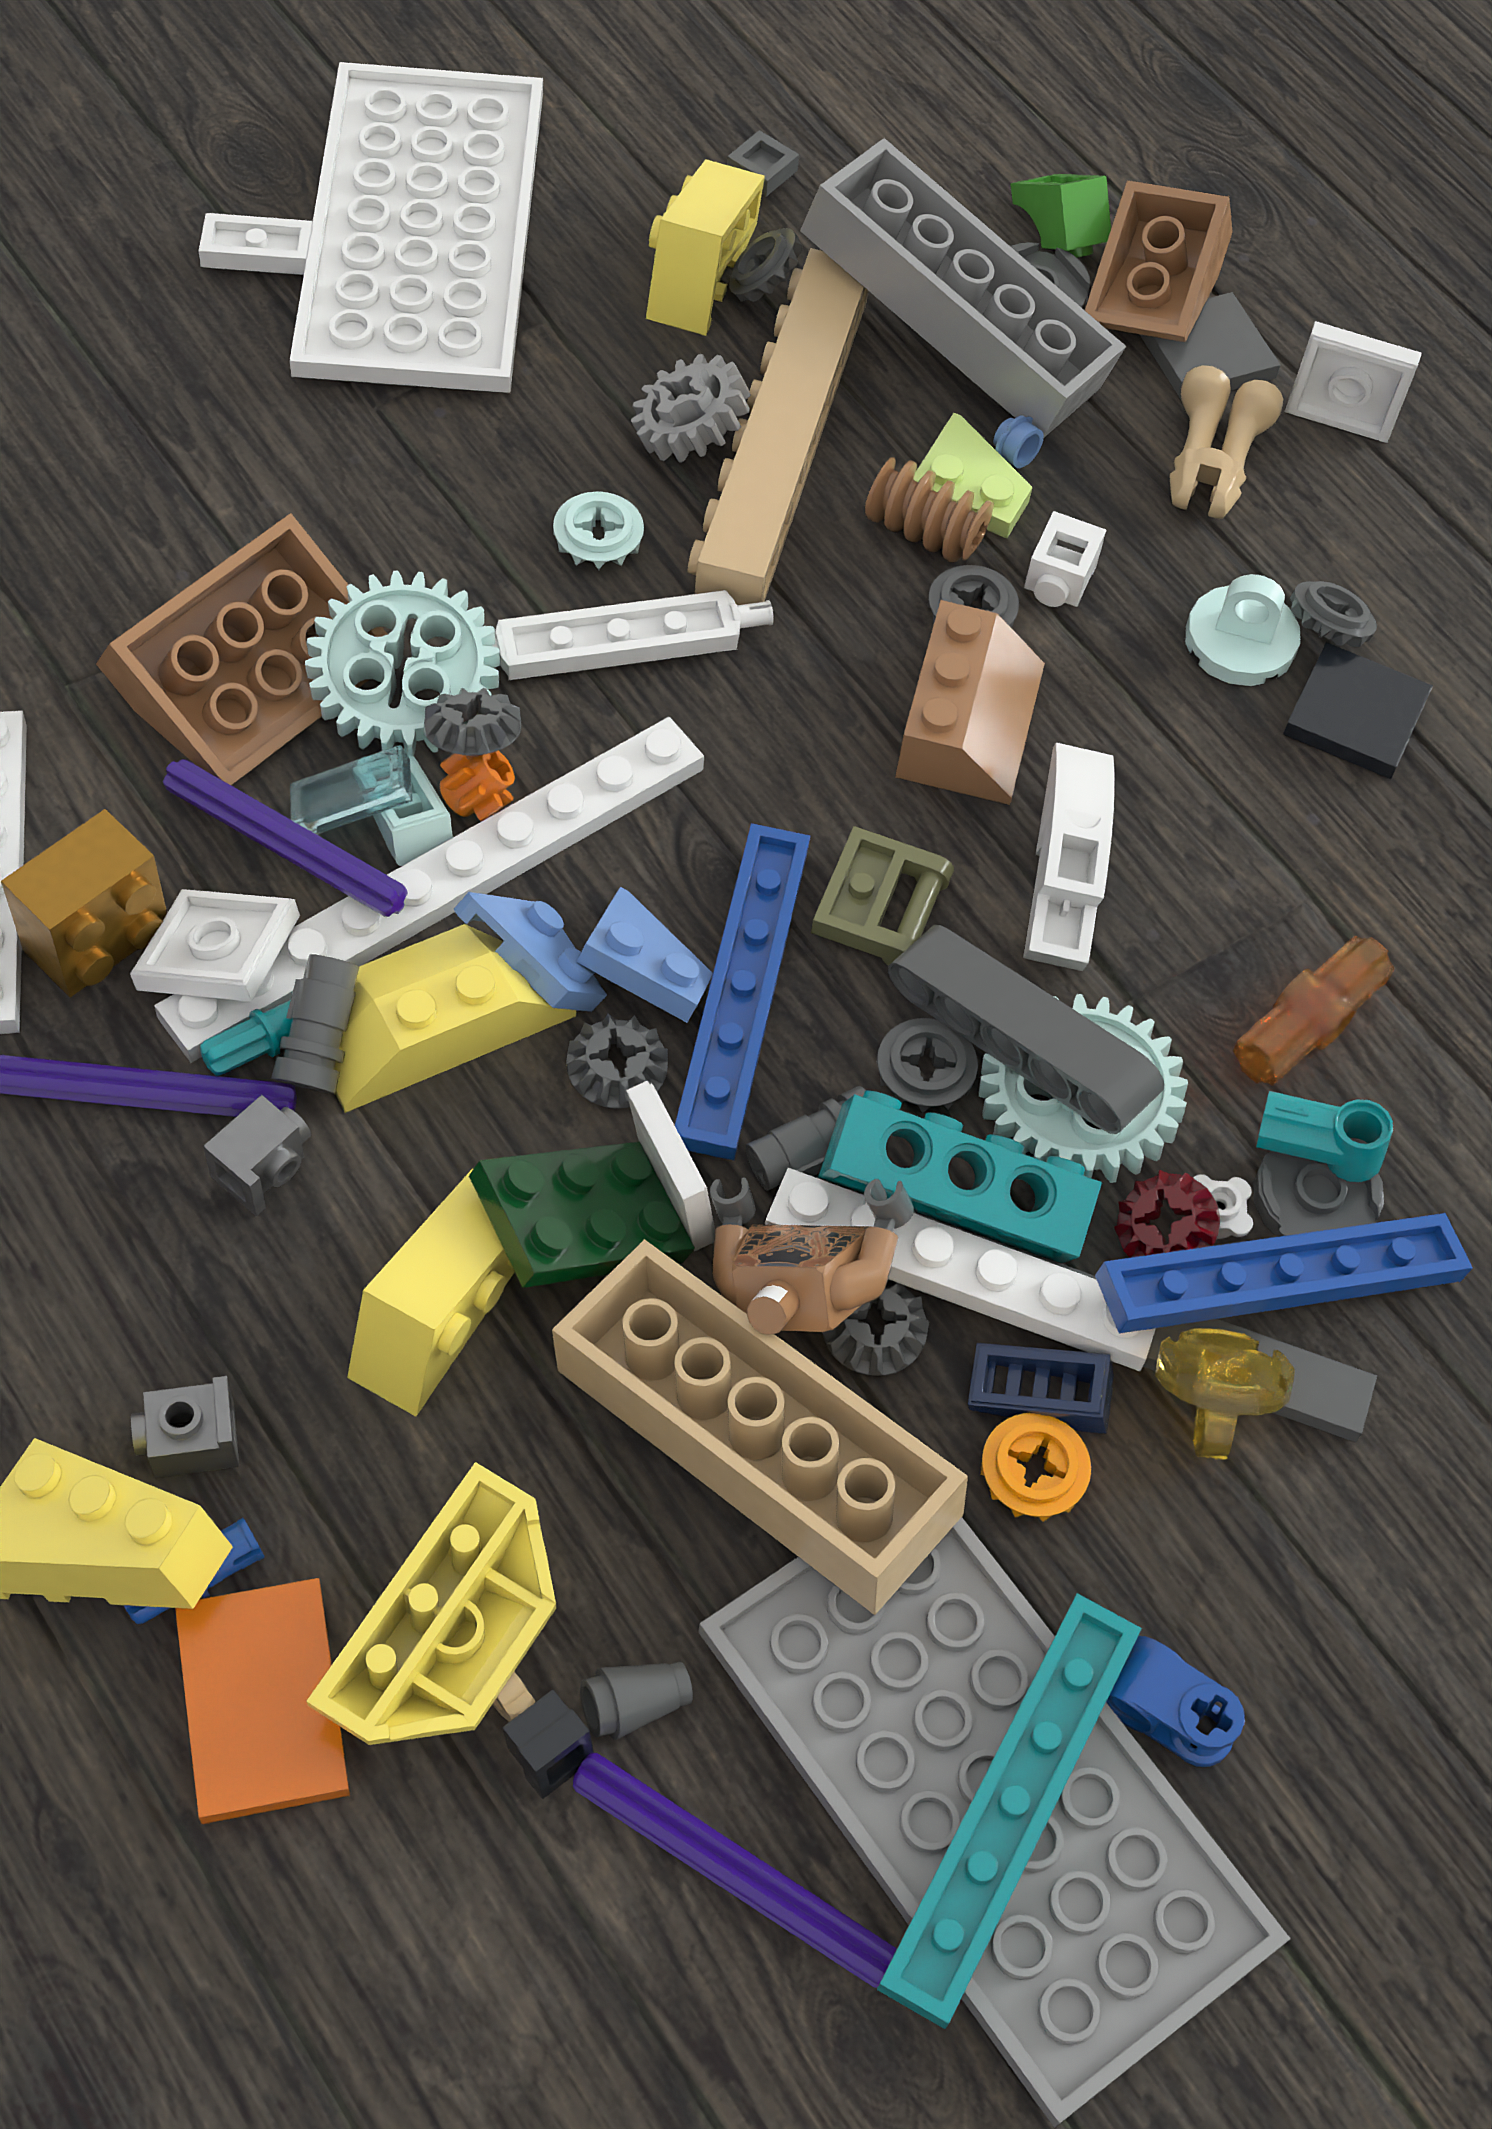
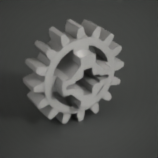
[631,354,751,462]

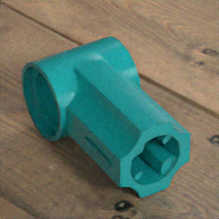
[1256,1091,1393,1182]

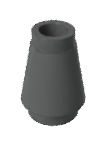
[580,1661,693,1740]

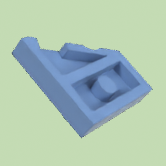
[454,892,607,1012]

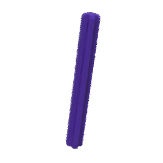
[163,759,408,917]
[0,1055,297,1117]
[573,1753,897,1988]

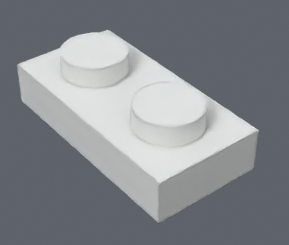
[199,213,313,275]

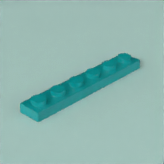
[877,1593,1142,2029]

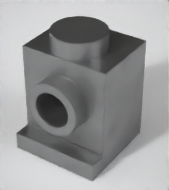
[203,1095,311,1216]
[131,1376,239,1478]

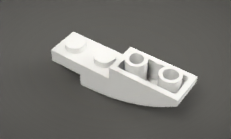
[1023,743,1114,971]

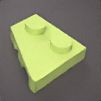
[914,413,1032,538]

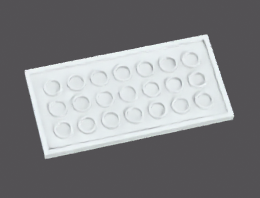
[290,62,543,393]

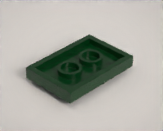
[469,1141,695,1288]

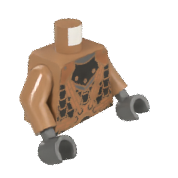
[710,1177,914,1335]

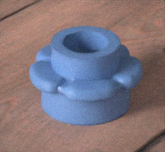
[993,415,1044,468]

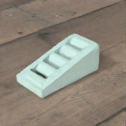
[352,748,453,866]

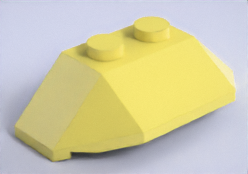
[334,924,576,1113]
[306,1462,556,1745]

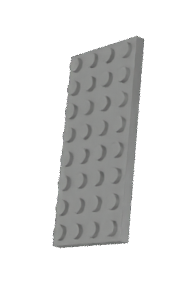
[698,1517,1290,2128]

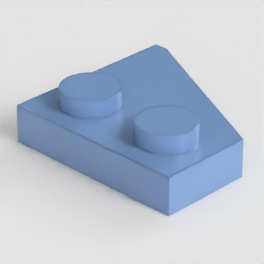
[576,887,713,1023]

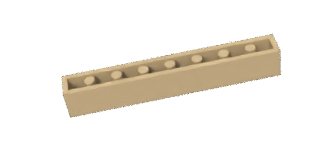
[688,248,868,605]

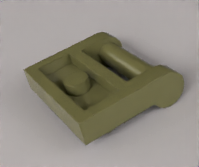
[811,826,954,966]

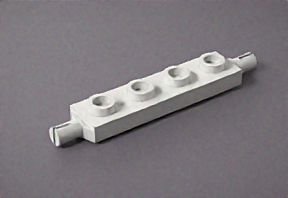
[492,590,774,680]

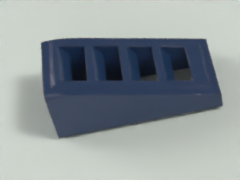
[968,1343,1114,1434]

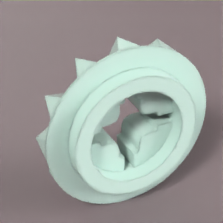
[553,492,644,570]

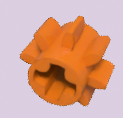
[440,751,515,821]

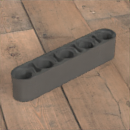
[888,925,1165,1134]

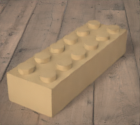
[552,1239,968,1615]

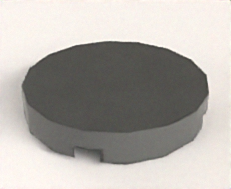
[1253,1151,1384,1237]

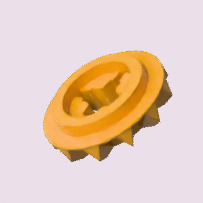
[980,1413,1091,1522]

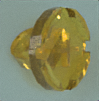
[1155,1328,1295,1460]

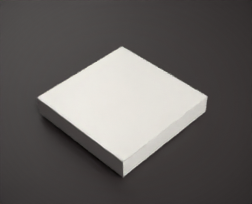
[1285,321,1421,443]
[130,889,300,1002]
[626,1080,715,1252]

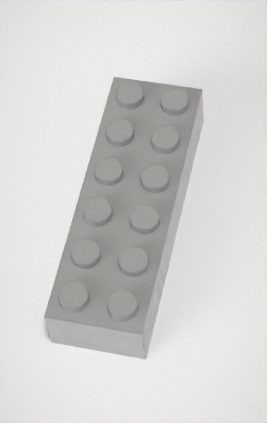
[800,138,1126,438]

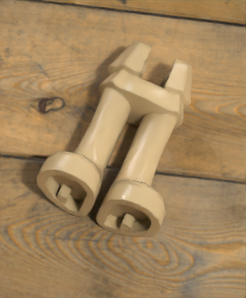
[1170,365,1283,519]

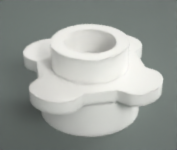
[1193,1175,1253,1239]

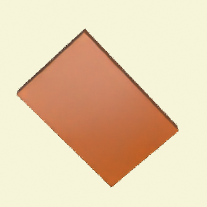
[175,1578,350,1824]

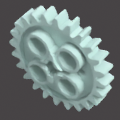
[305,571,500,757]
[979,994,1188,1183]

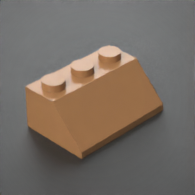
[896,600,1045,805]

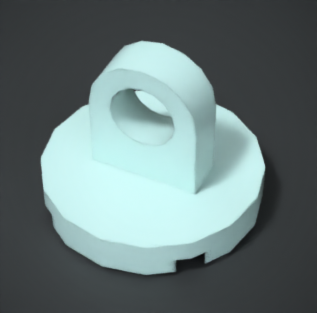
[1185,574,1300,686]

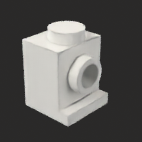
[1024,511,1106,607]

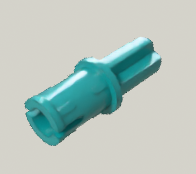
[200,1000,292,1076]

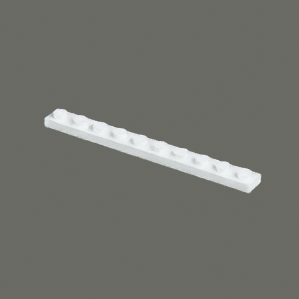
[154,717,704,1063]

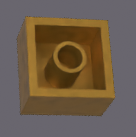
[1,809,167,998]

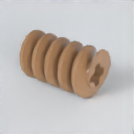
[865,457,994,562]

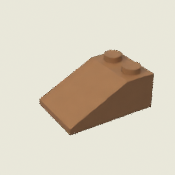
[1085,180,1232,342]

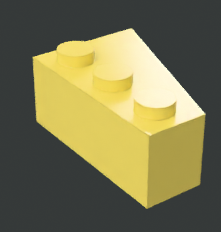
[646,159,765,336]

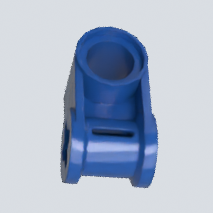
[1106,1636,1245,1767]

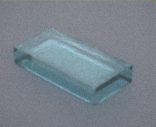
[290,745,413,835]

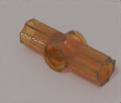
[1233,936,1395,1086]

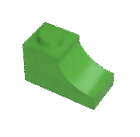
[1011,174,1111,257]

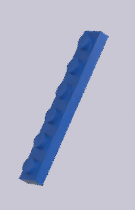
[675,823,810,1160]
[1095,1213,1473,1334]

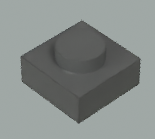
[727,130,799,197]

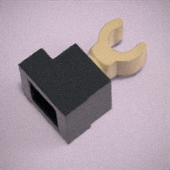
[493,1671,594,1799]

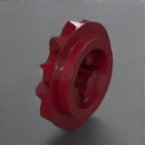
[1114,1170,1220,1258]

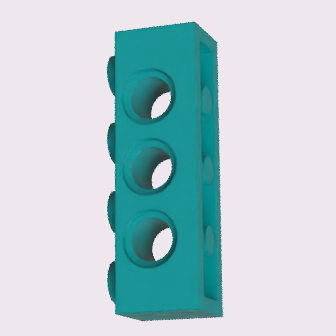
[818,1091,1102,1263]

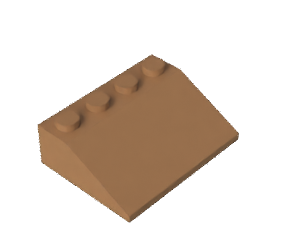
[96,513,388,786]

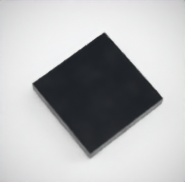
[1283,642,1433,779]

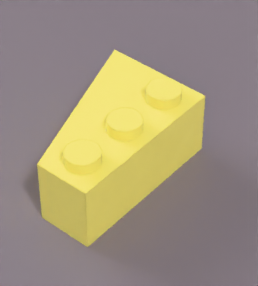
[347,1169,515,1416]
[0,1438,233,1609]

